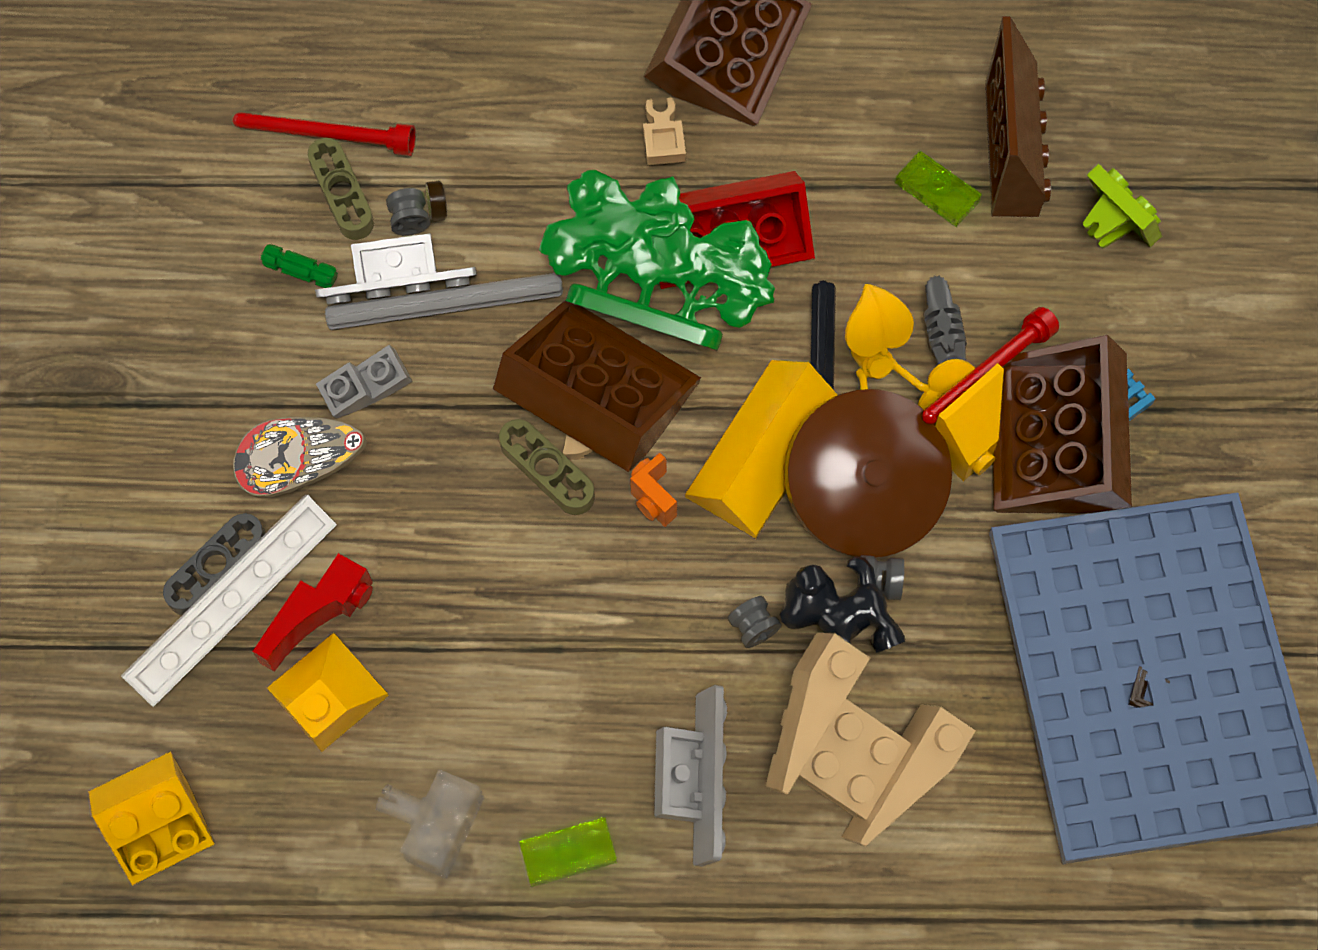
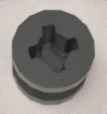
[386,188,430,236]
[728,596,782,648]

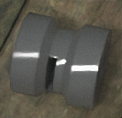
[857,555,904,601]

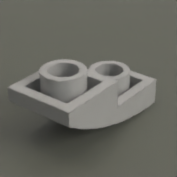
[316,345,413,418]

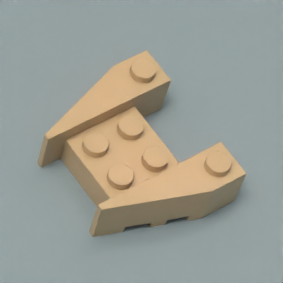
[766,633,975,846]

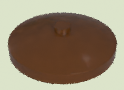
[784,389,952,558]

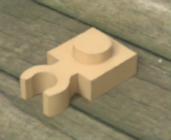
[643,98,686,165]

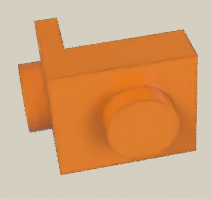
[630,453,677,527]

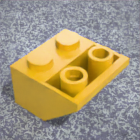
[88,751,214,885]

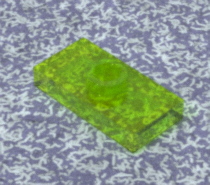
[895,150,982,227]
[519,817,617,887]

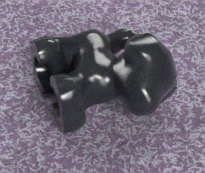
[779,556,905,653]

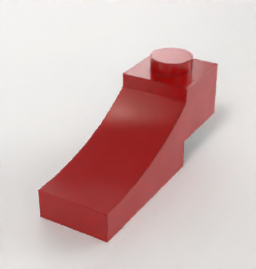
[252,553,373,672]

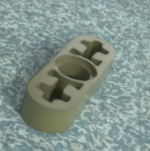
[308,138,374,240]
[499,419,595,515]

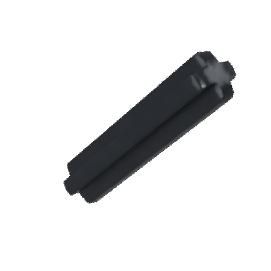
[810,280,836,389]

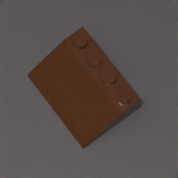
[644,0,812,126]
[985,16,1051,217]
[493,301,701,472]
[993,335,1132,513]

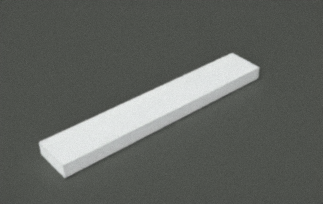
[121,495,337,707]

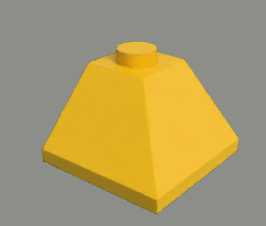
[935,363,1004,482]
[267,633,389,752]

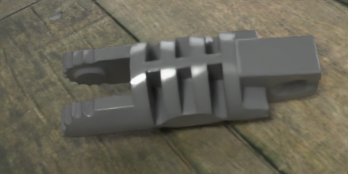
[924,275,967,365]

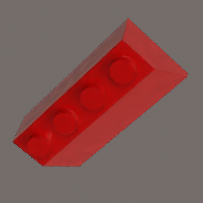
[659,171,815,289]

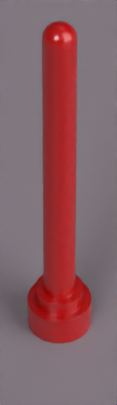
[233,113,416,156]
[922,307,1059,424]

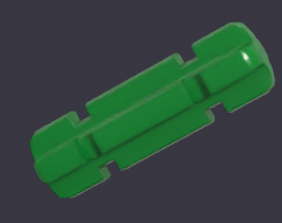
[261,244,338,288]

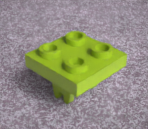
[1083,164,1162,248]

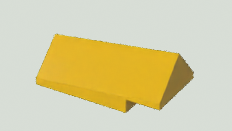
[685,360,837,539]

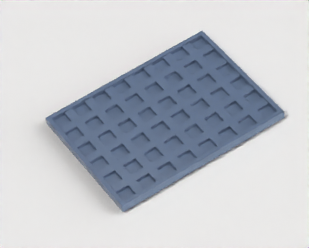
[989,493,1318,864]

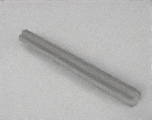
[325,273,563,330]

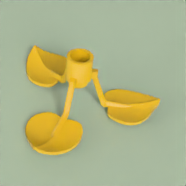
[845,284,975,410]

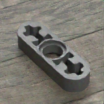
[163,513,266,615]

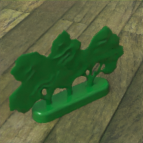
[539,170,775,351]

